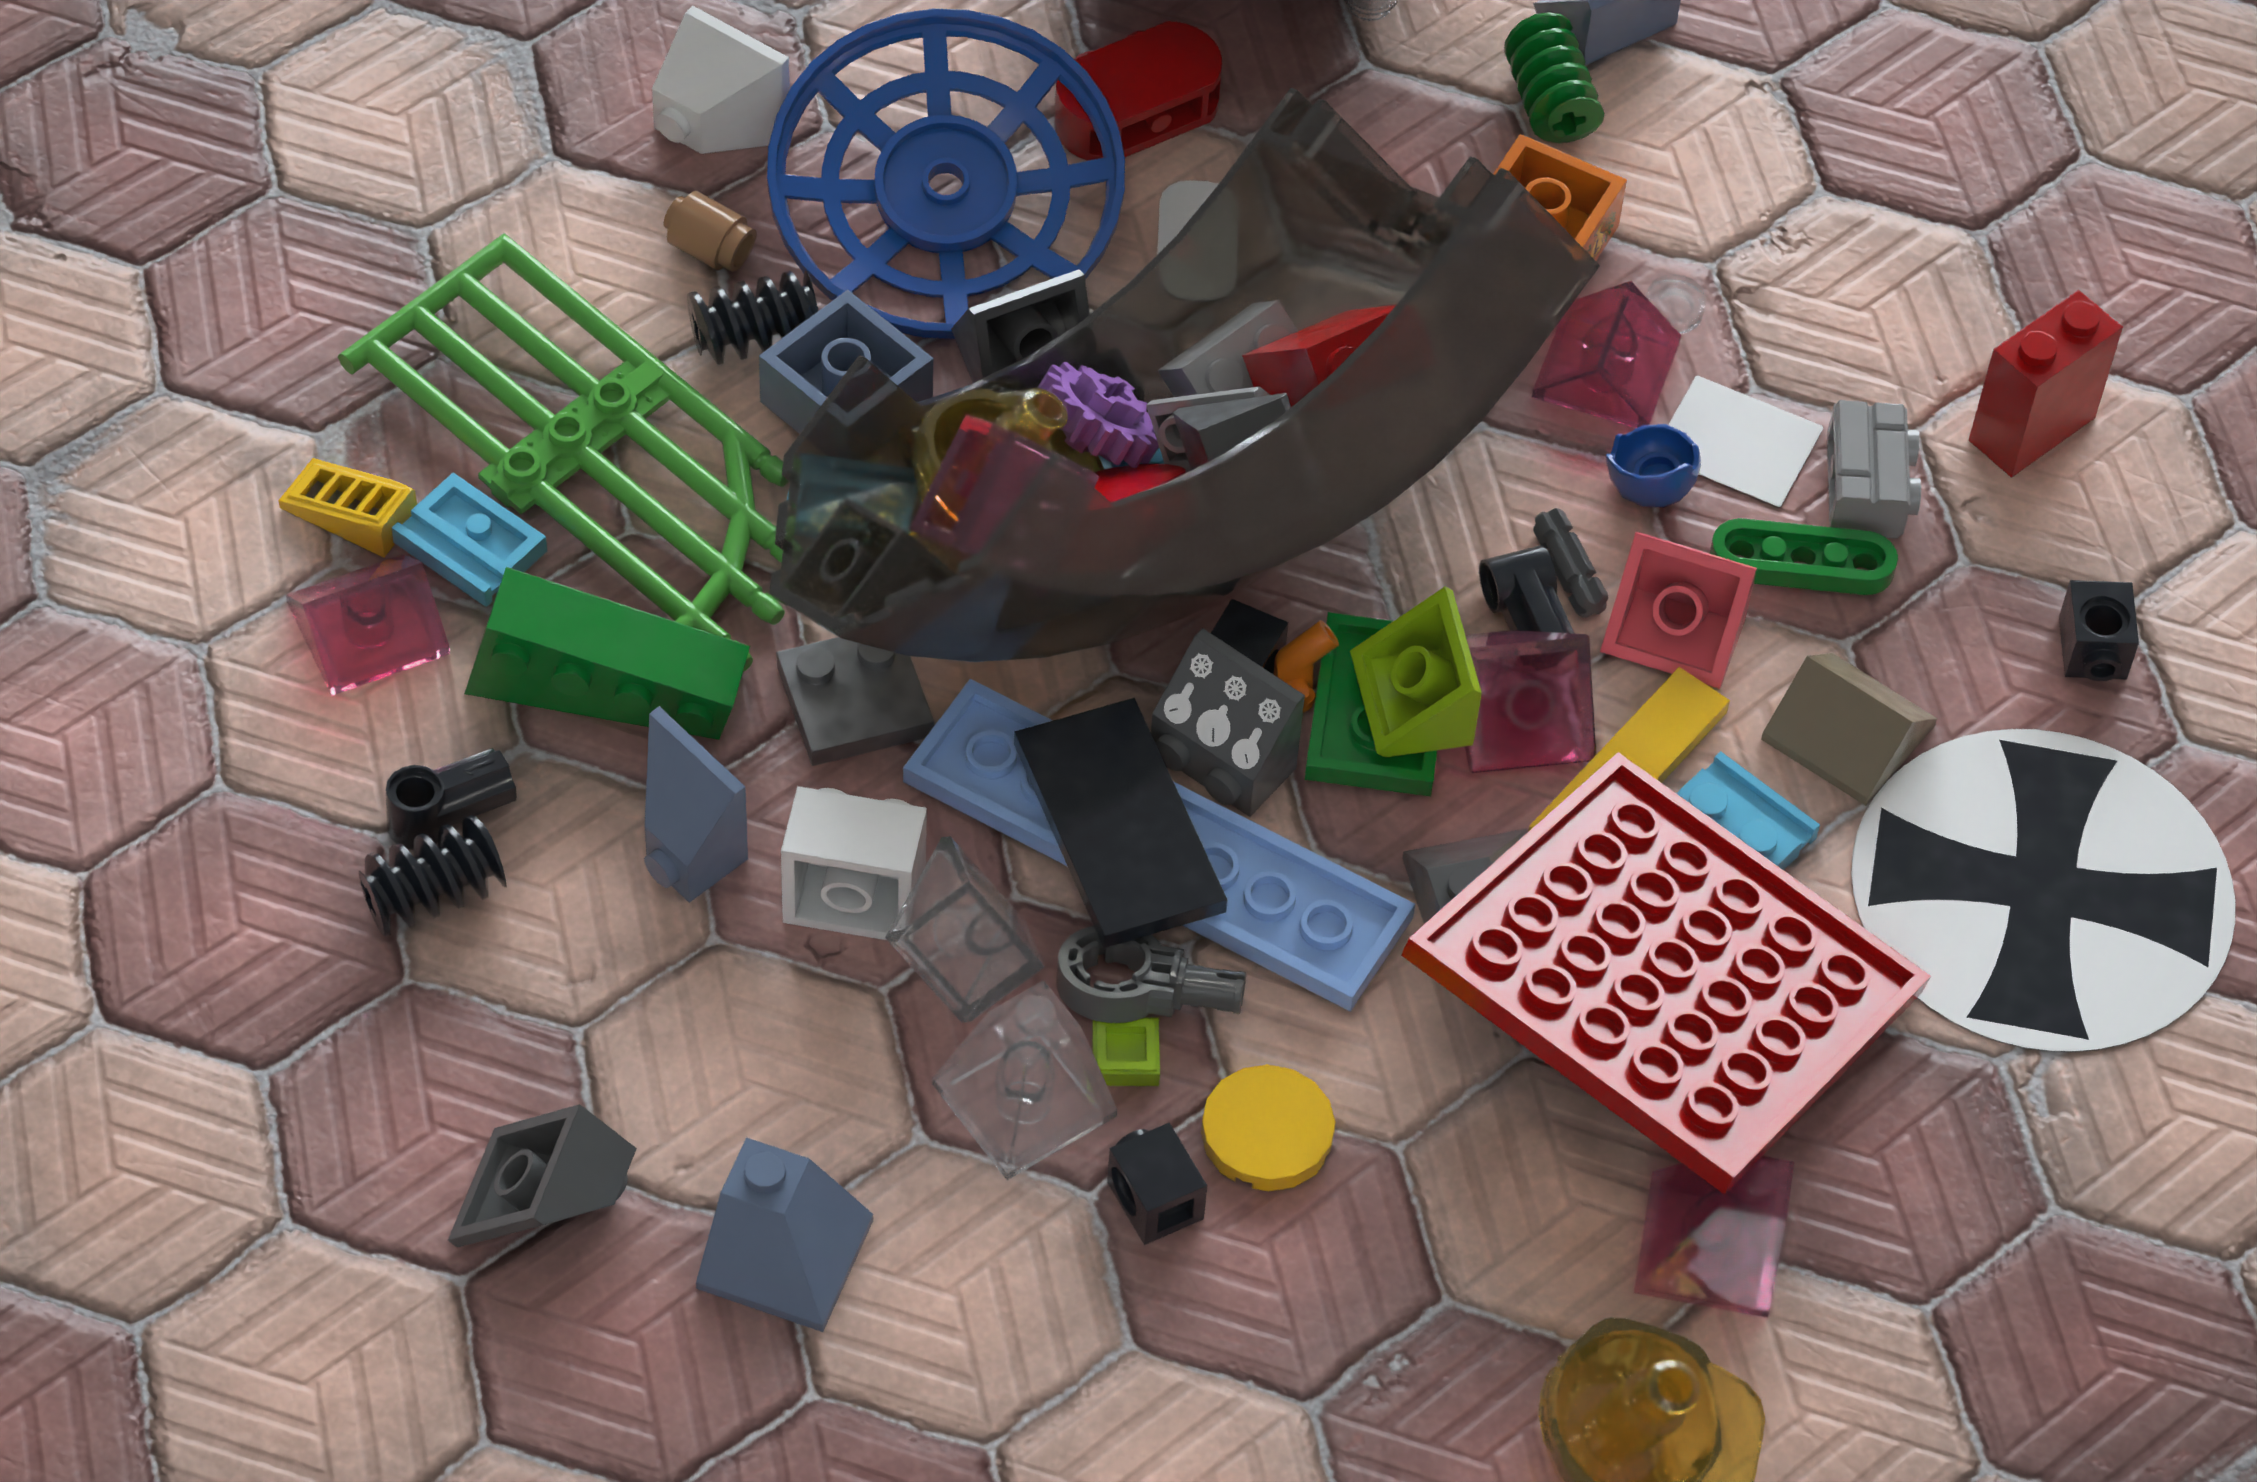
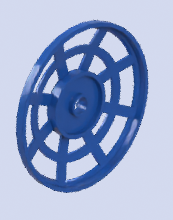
[767,9,1125,339]

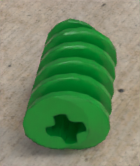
[1504,12,1605,143]

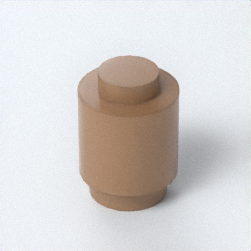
[663,191,757,272]

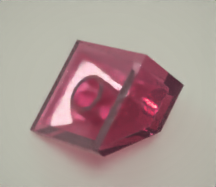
[1465,630,1596,773]
[1634,1156,1794,1318]

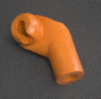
[1273,620,1339,713]

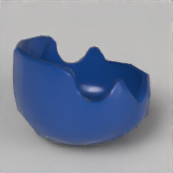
[1605,424,1701,508]

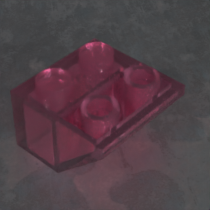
[909,414,1100,592]

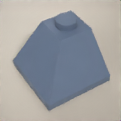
[644,706,748,903]
[696,1137,873,1332]

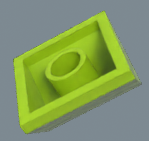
[1350,586,1482,757]

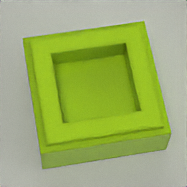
[1092,1017,1160,1086]

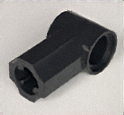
[1479,545,1578,670]
[386,748,517,850]

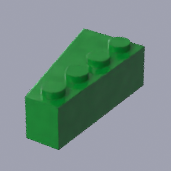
[464,567,750,740]

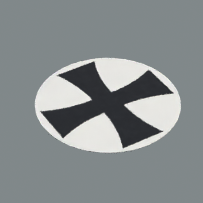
[1851,729,2235,1052]

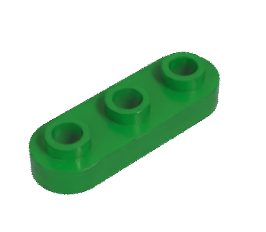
[1709,518,1898,595]

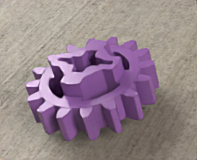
[1034,362,1159,468]

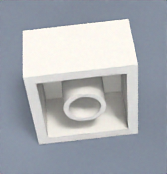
[781,786,927,944]

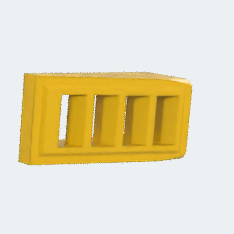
[278,458,417,558]

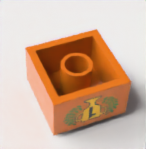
[1461,134,1627,305]

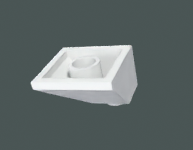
[652,6,790,154]

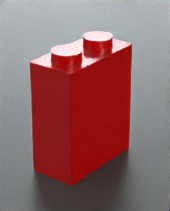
[1968,290,2123,478]
[1242,303,1433,411]

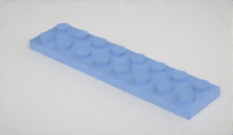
[903,679,1415,1012]

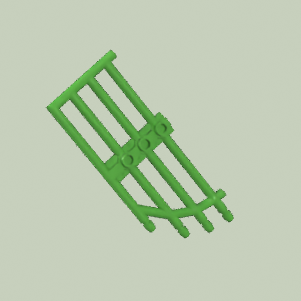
[338,233,803,672]

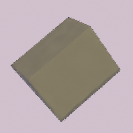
[1761,653,1937,806]

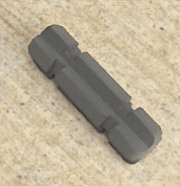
[1533,508,1608,618]

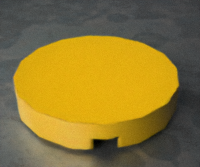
[1201,1064,1335,1191]

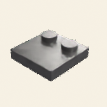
[776,623,934,766]

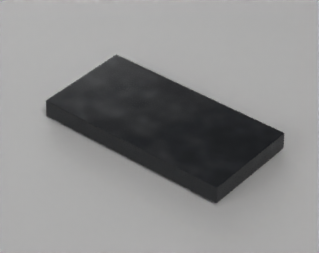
[1014,697,1227,948]

